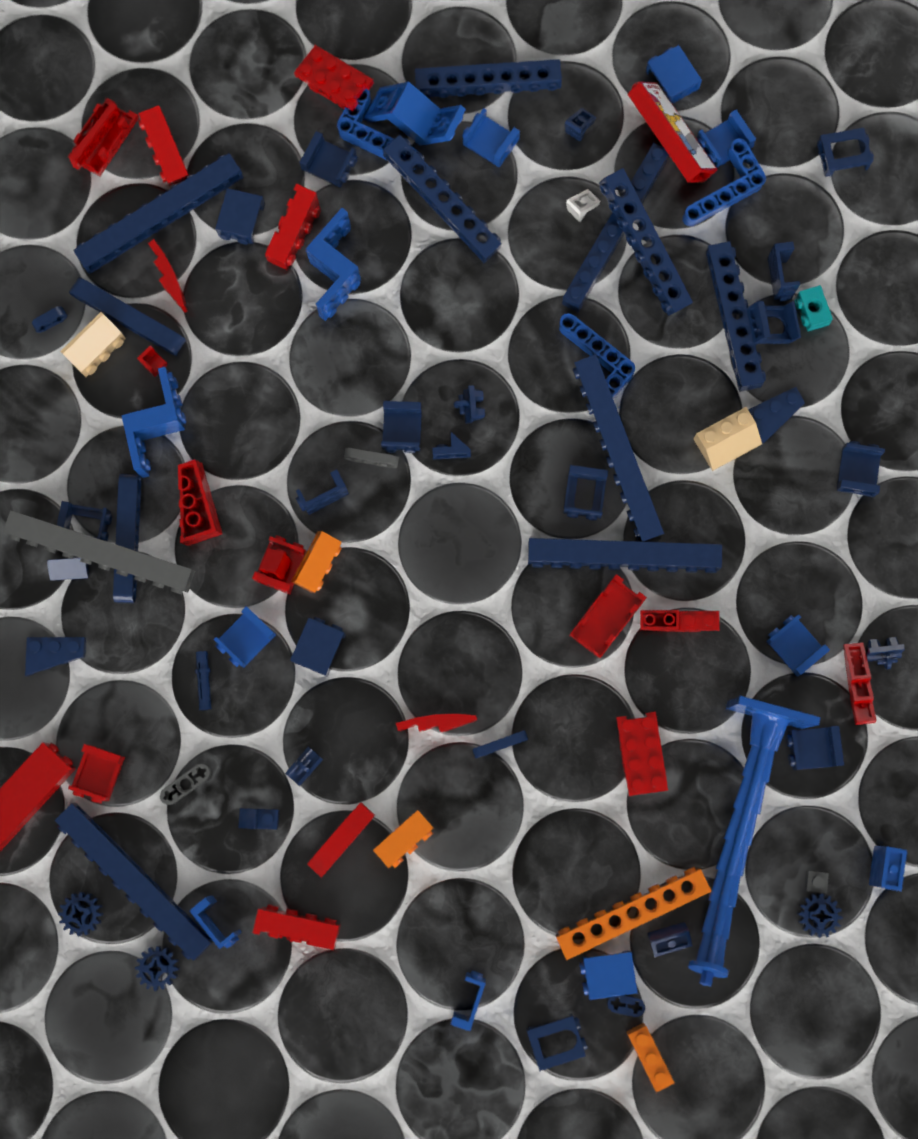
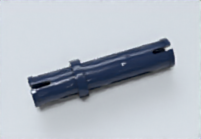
[195,651,212,710]

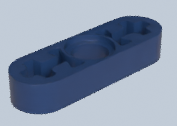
[472,730,529,759]

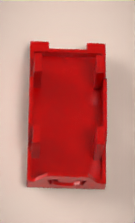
[294,45,374,111]
[68,98,139,177]
[569,574,647,659]
[616,712,668,796]

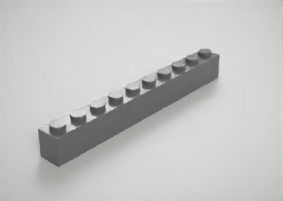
[3,510,196,595]

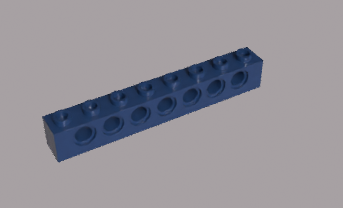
[415,59,562,98]
[383,135,502,263]
[599,168,693,316]
[705,241,766,392]

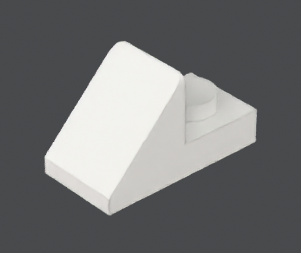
[566,189,601,222]

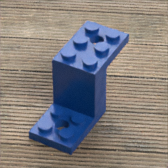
[364,81,466,146]
[306,208,361,321]
[121,367,187,478]

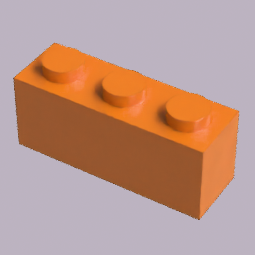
[291,531,342,593]
[373,810,434,868]
[626,1023,674,1092]

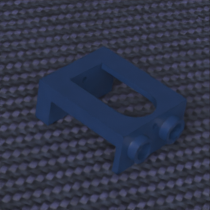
[817,127,874,177]
[747,301,801,344]
[563,465,608,521]
[57,501,112,542]
[526,1013,588,1071]

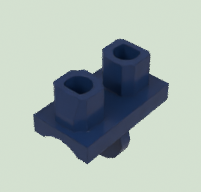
[454,385,485,424]
[866,637,905,670]
[285,747,323,786]

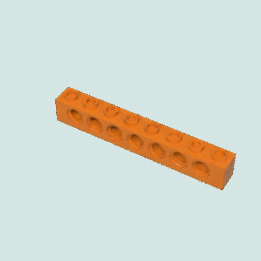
[556,867,712,960]

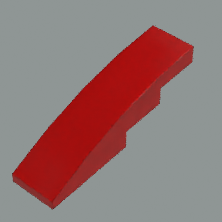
[148,239,187,313]
[843,643,877,725]
[396,714,477,733]
[307,802,375,878]

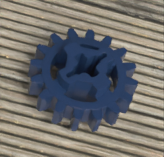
[58,892,103,937]
[797,893,843,938]
[135,946,180,991]

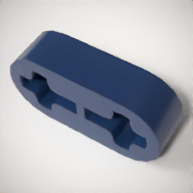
[32,306,68,333]
[607,995,645,1017]

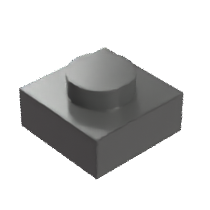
[805,871,829,893]

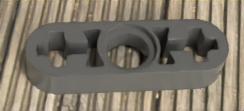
[344,448,399,468]
[160,764,211,805]

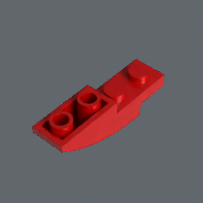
[640,610,720,632]

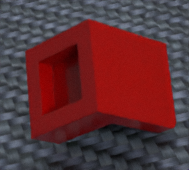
[137,346,168,377]

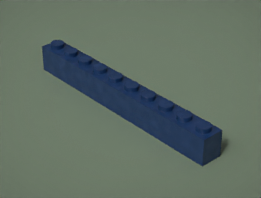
[562,143,669,313]
[73,153,244,274]
[572,354,664,542]
[528,538,722,573]
[55,803,214,961]

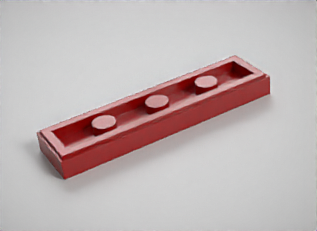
[69,102,120,170]

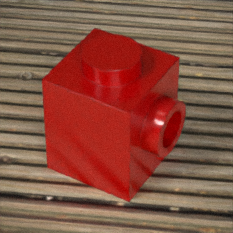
[259,548,292,581]

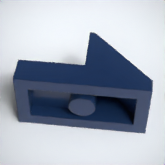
[565,108,597,141]
[432,432,471,459]
[239,808,279,830]

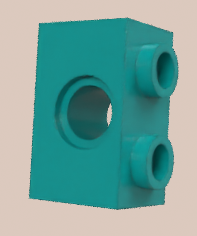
[795,285,833,331]

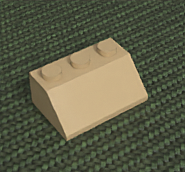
[60,312,126,377]
[694,407,762,471]

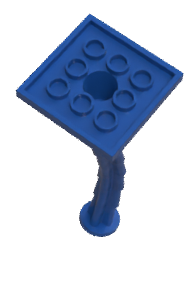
[688,696,820,987]

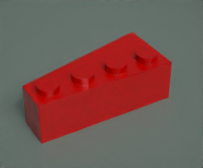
[138,105,189,186]
[265,183,321,270]
[178,459,223,546]
[253,904,341,950]

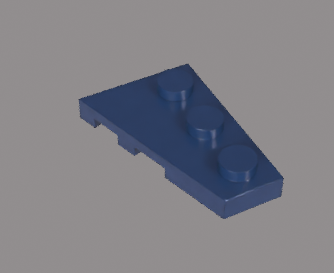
[748,387,805,445]
[25,637,86,676]

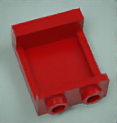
[252,535,306,595]
[68,744,125,804]

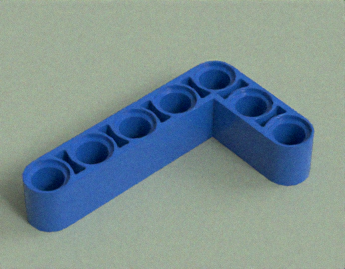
[337,89,417,170]
[682,138,766,226]
[559,313,635,400]

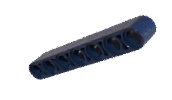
[69,277,186,356]
[113,474,141,603]

